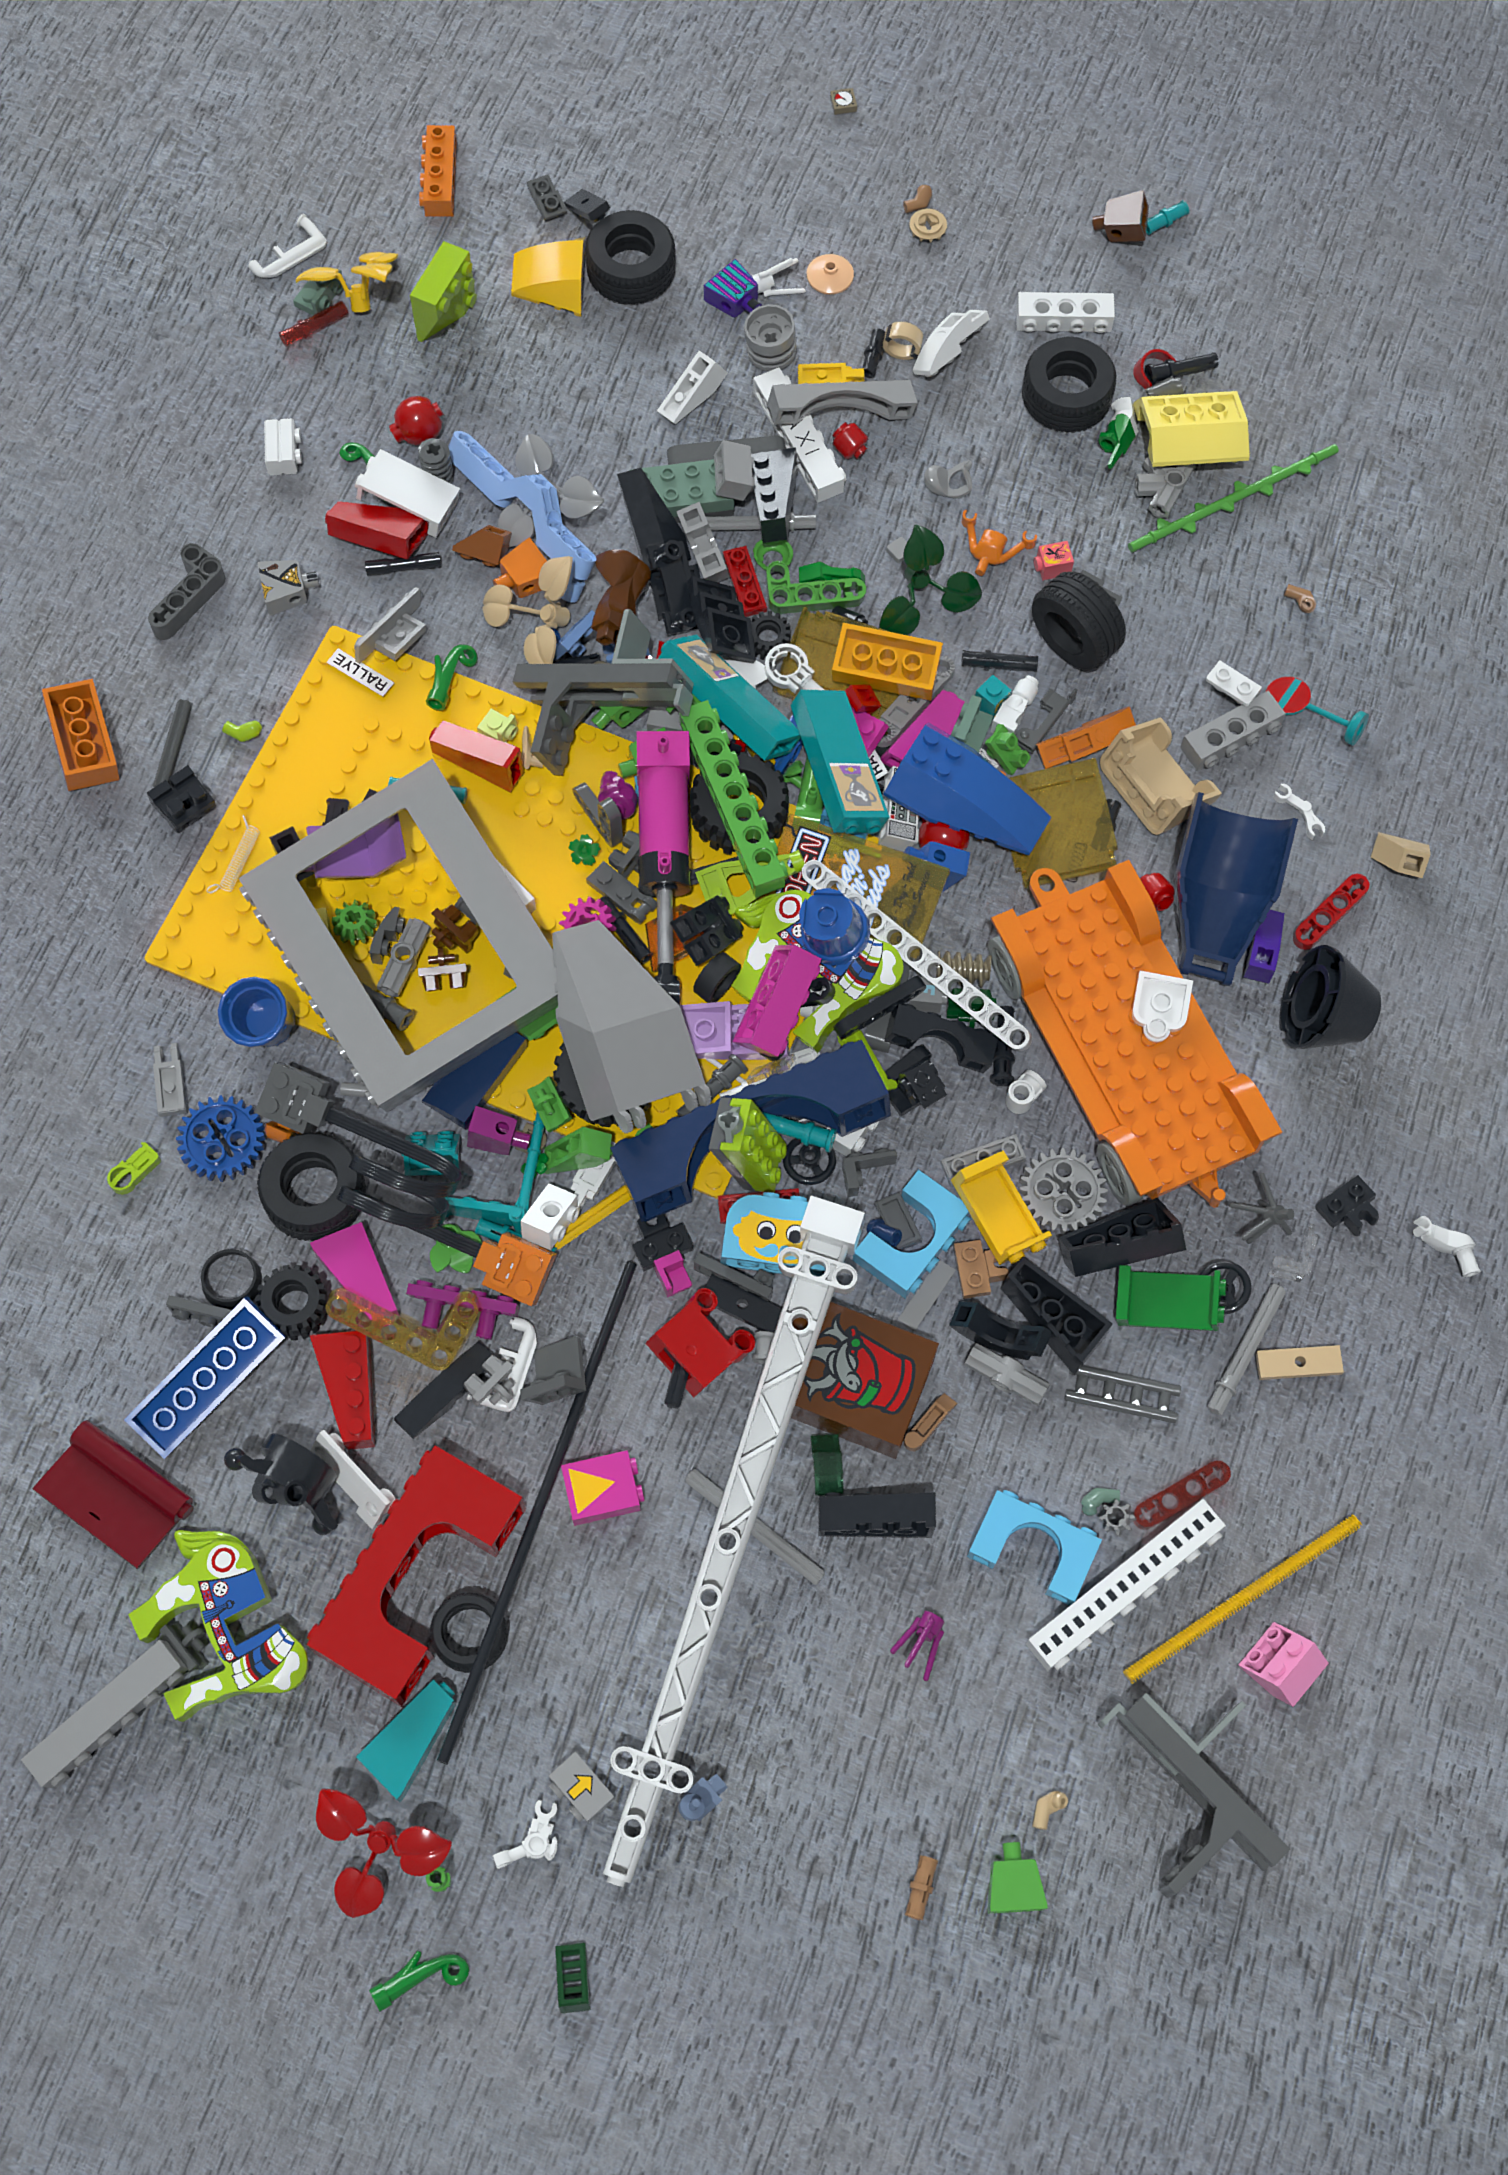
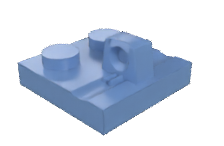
[553,610,595,661]

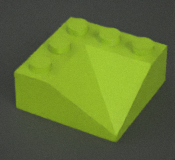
[410,241,477,342]

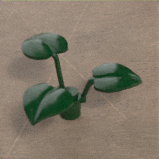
[879,525,982,635]

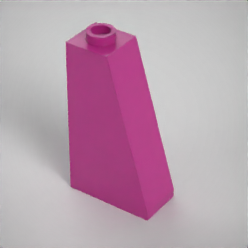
[880,689,965,768]
[310,1222,400,1328]

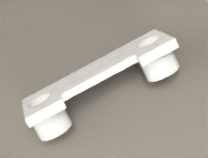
[310,1430,395,1530]

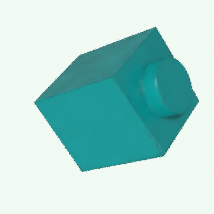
[975,675,1012,721]

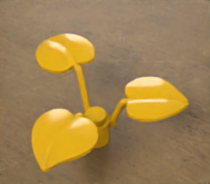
[296,252,398,312]

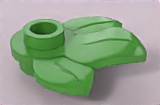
[430,1224,482,1274]

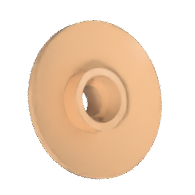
[807,254,854,295]

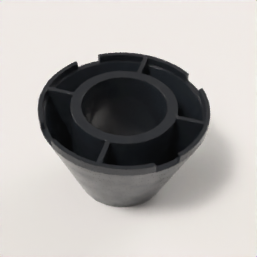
[1280,945,1381,1049]

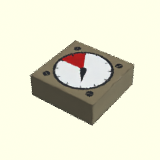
[830,88,857,115]

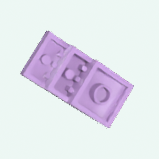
[680,1001,789,1060]

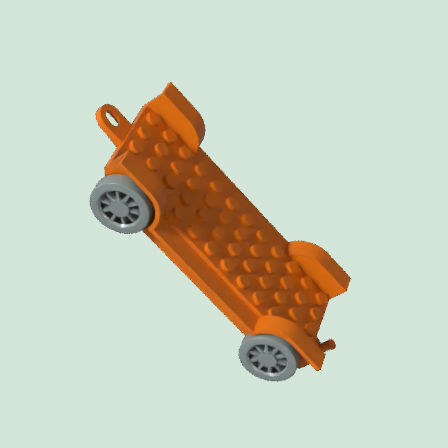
[988,860,1282,1208]

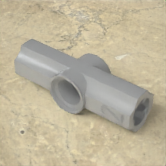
[377,918,431,997]
[964,1343,1050,1407]

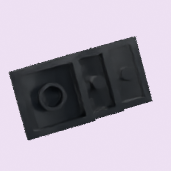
[687,576,756,663]

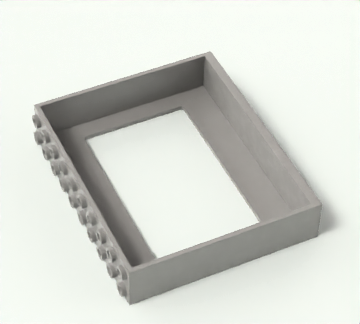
[239,759,558,1112]

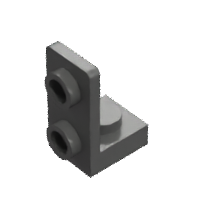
[842,1149,897,1197]

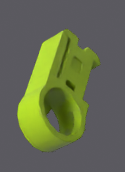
[107,1142,161,1195]

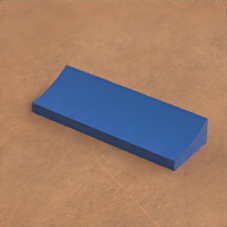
[124,1296,286,1459]

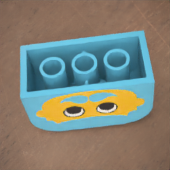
[720,1192,826,1277]

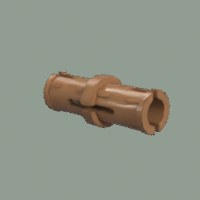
[905,1855,938,1921]

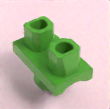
[985,724,1031,775]
[527,1076,573,1132]

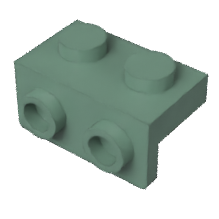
[951,695,993,753]

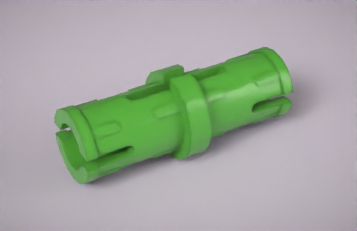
[426,1867,451,1892]

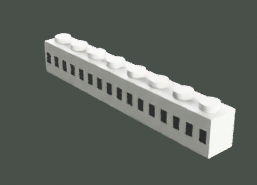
[1026,1499,1226,1672]

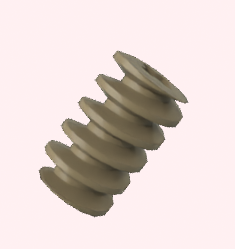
[936,951,992,988]

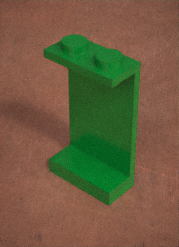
[1116,1265,1227,1331]

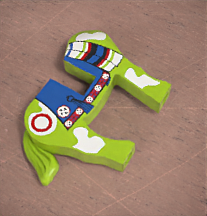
[731,890,904,1054]
[128,1530,309,1722]

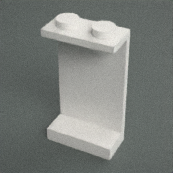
[355,449,460,538]

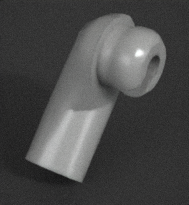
[340,1082,368,1097]

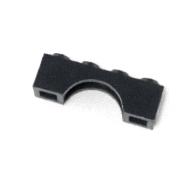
[884,1004,998,1073]

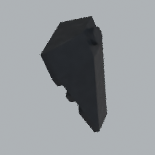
[617,468,691,570]

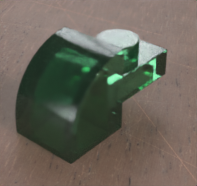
[810,1434,844,1496]

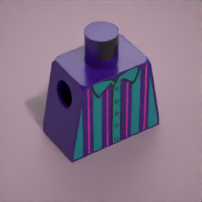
[704,259,762,318]

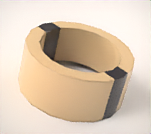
[883,322,923,360]

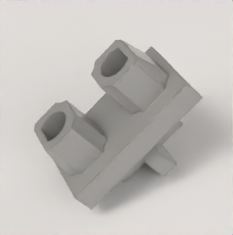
[464,1355,514,1407]

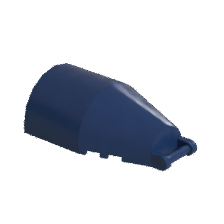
[1175,792,1298,986]

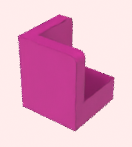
[654,1250,692,1298]

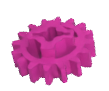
[559,897,616,931]

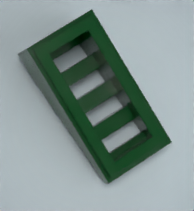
[555,1943,591,2013]

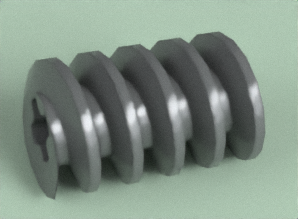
[418,438,454,484]

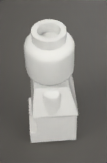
[990,676,1039,735]

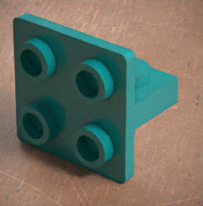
[401,1131,460,1176]

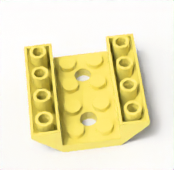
[1133,391,1250,467]

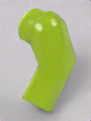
[222,720,262,742]

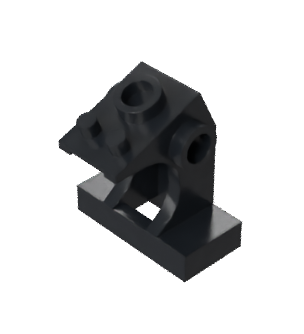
[888,1060,947,1117]

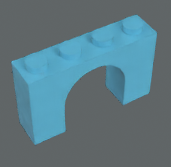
[852,1170,972,1299]
[967,1490,1102,1606]

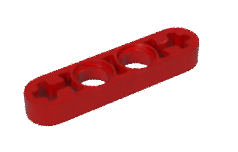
[1293,874,1370,950]

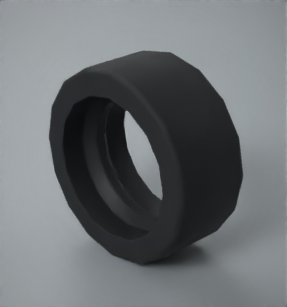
[693,952,741,1003]

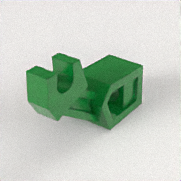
[799,561,865,583]

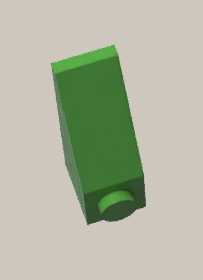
[544,1127,612,1174]

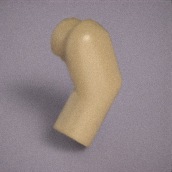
[1032,1791,1068,1830]

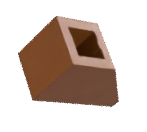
[452,525,512,567]

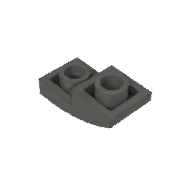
[527,174,567,220]
[369,907,406,965]

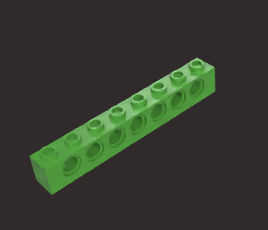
[679,700,788,897]

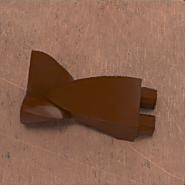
[591,549,651,651]

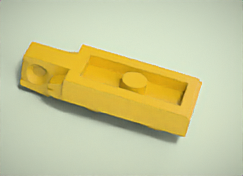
[798,363,865,384]

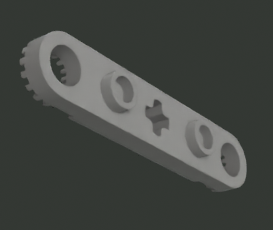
[877,656,955,747]

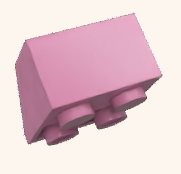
[1239,1622,1329,1707]

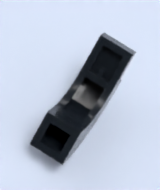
[949,1301,1052,1360]

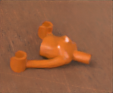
[962,510,1037,576]

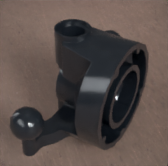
[224,1433,338,1535]

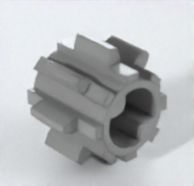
[1099,1500,1137,1537]

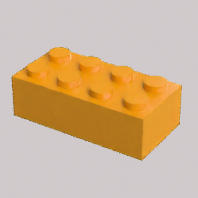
[832,623,943,701]

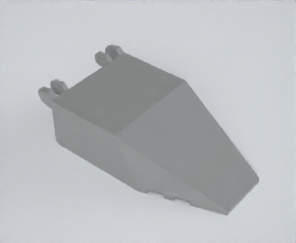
[552,920,712,1133]

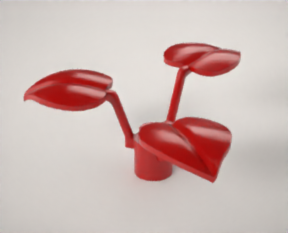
[316,1788,452,1918]

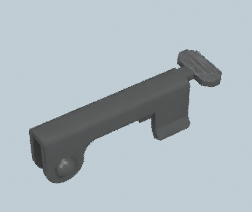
[1016,688,1077,754]

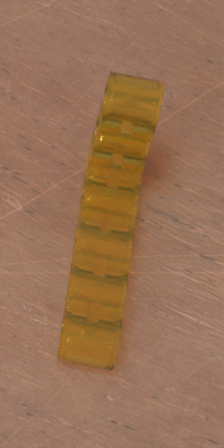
[326,1288,479,1371]

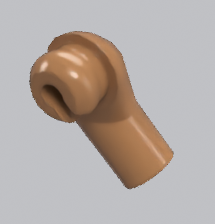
[903,185,932,213]
[1284,584,1316,613]

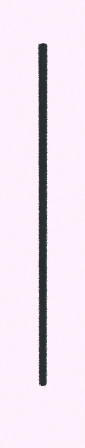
[437,1261,637,1765]

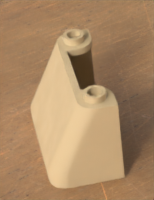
[1100,717,1222,835]

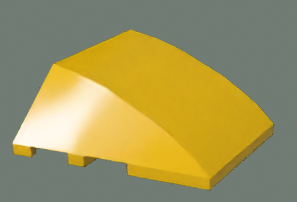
[511,237,586,317]

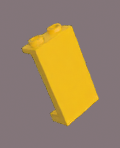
[951,1150,1052,1265]

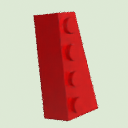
[310,1330,375,1450]

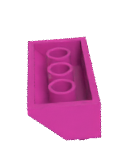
[732,945,822,1057]

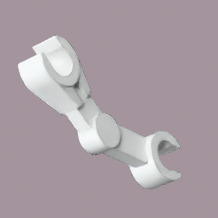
[1273,784,1325,840]

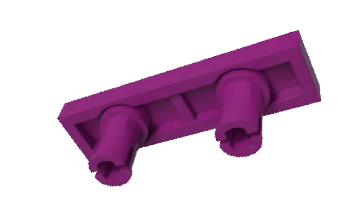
[406,1280,520,1340]

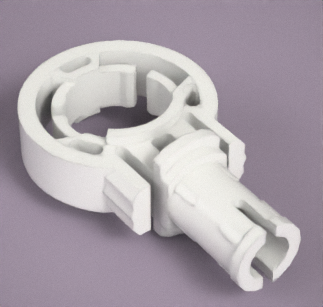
[764,644,824,694]

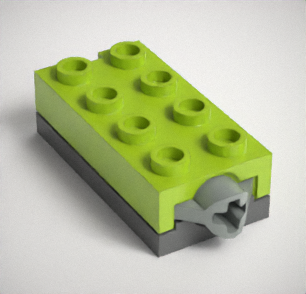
[709,1097,787,1193]

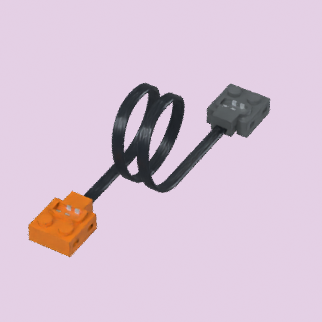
[254,1062,557,1306]

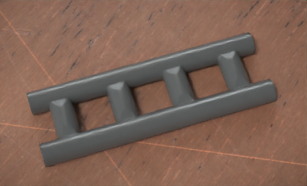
[1065,1366,1181,1423]

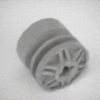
[744,304,797,371]

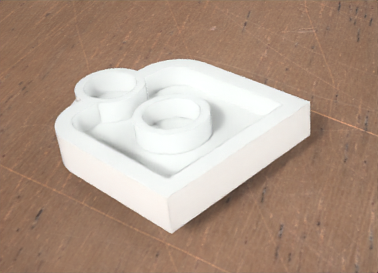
[1132,971,1193,1042]

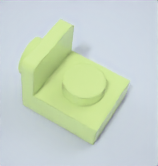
[477,708,518,743]

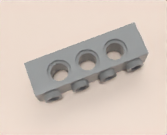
[1180,691,1286,771]

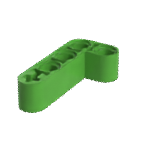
[766,561,866,614]

